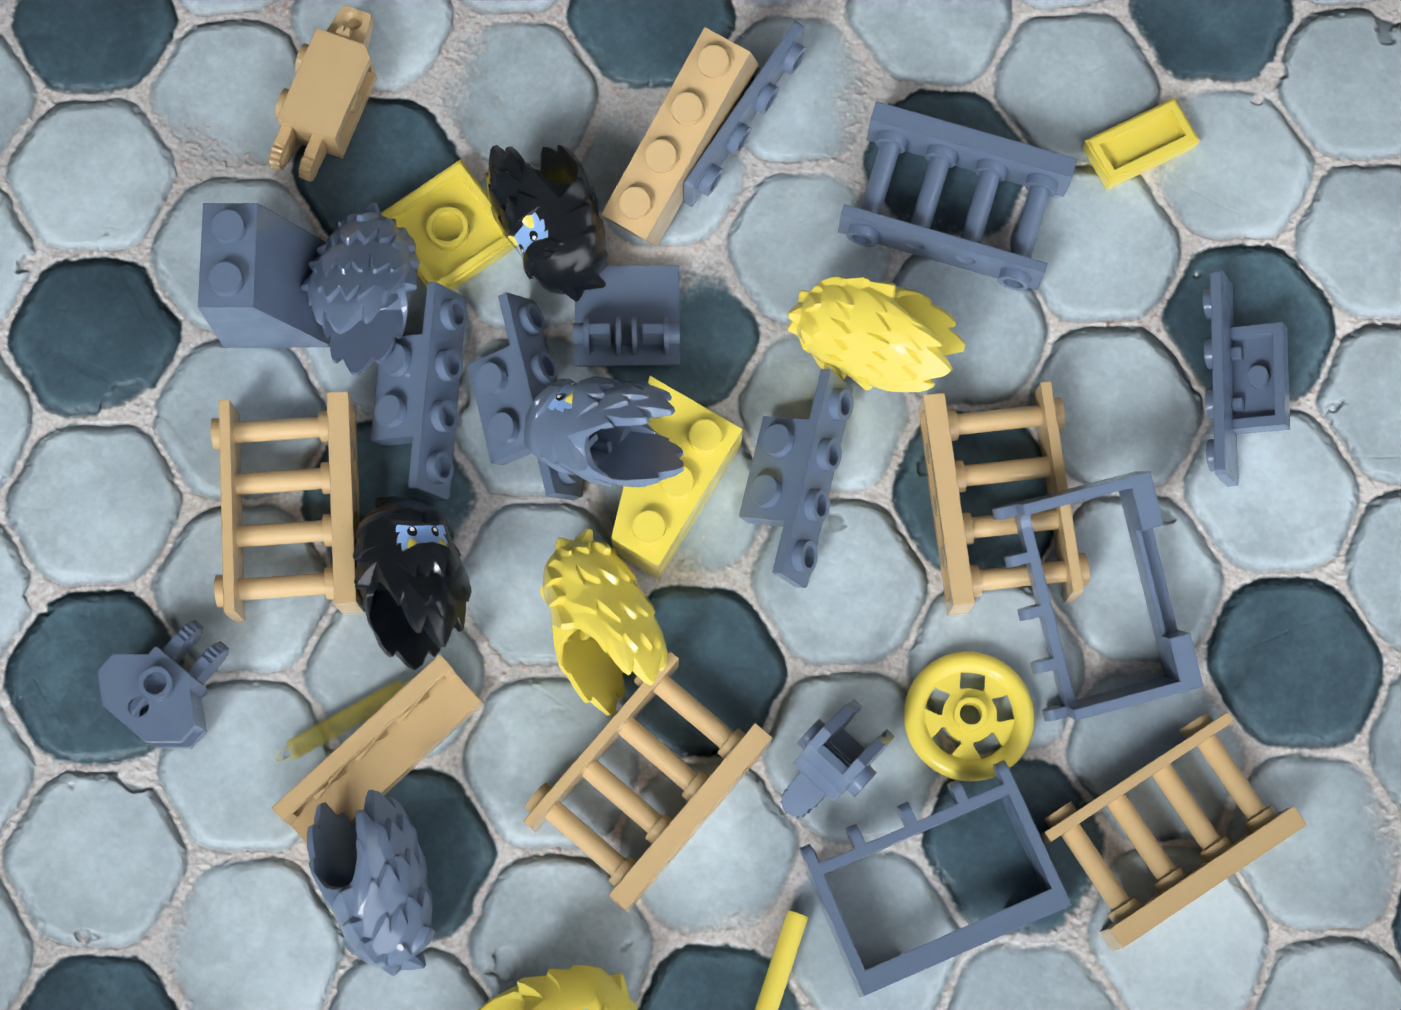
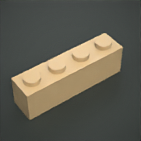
[601,27,759,247]

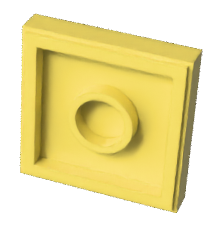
[381,159,515,291]

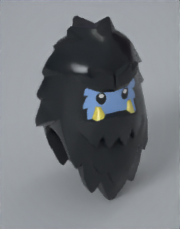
[485,145,608,302]
[353,496,472,671]

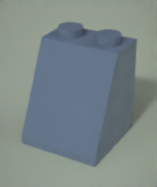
[198,203,330,348]

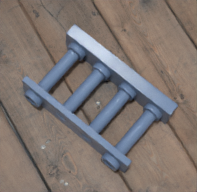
[838,101,1078,291]

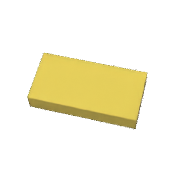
[1082,98,1200,190]

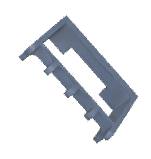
[992,471,1204,721]
[799,760,1072,997]

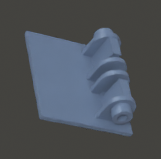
[573,265,680,367]

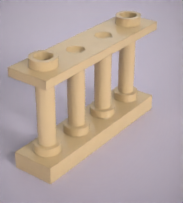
[918,381,1090,616]
[210,391,364,622]
[524,652,772,913]
[1040,712,1307,951]

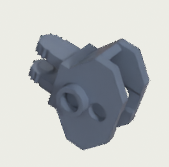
[97,620,229,749]
[779,699,895,819]

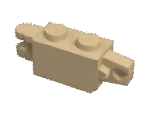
[268,5,377,182]

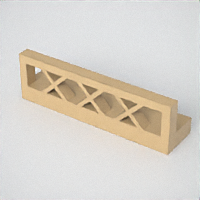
[272,654,483,843]

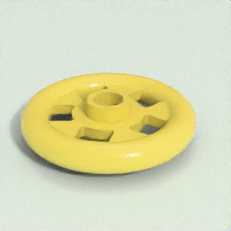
[904,651,1035,782]

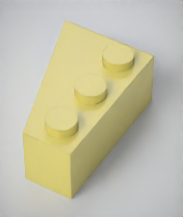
[611,376,743,579]

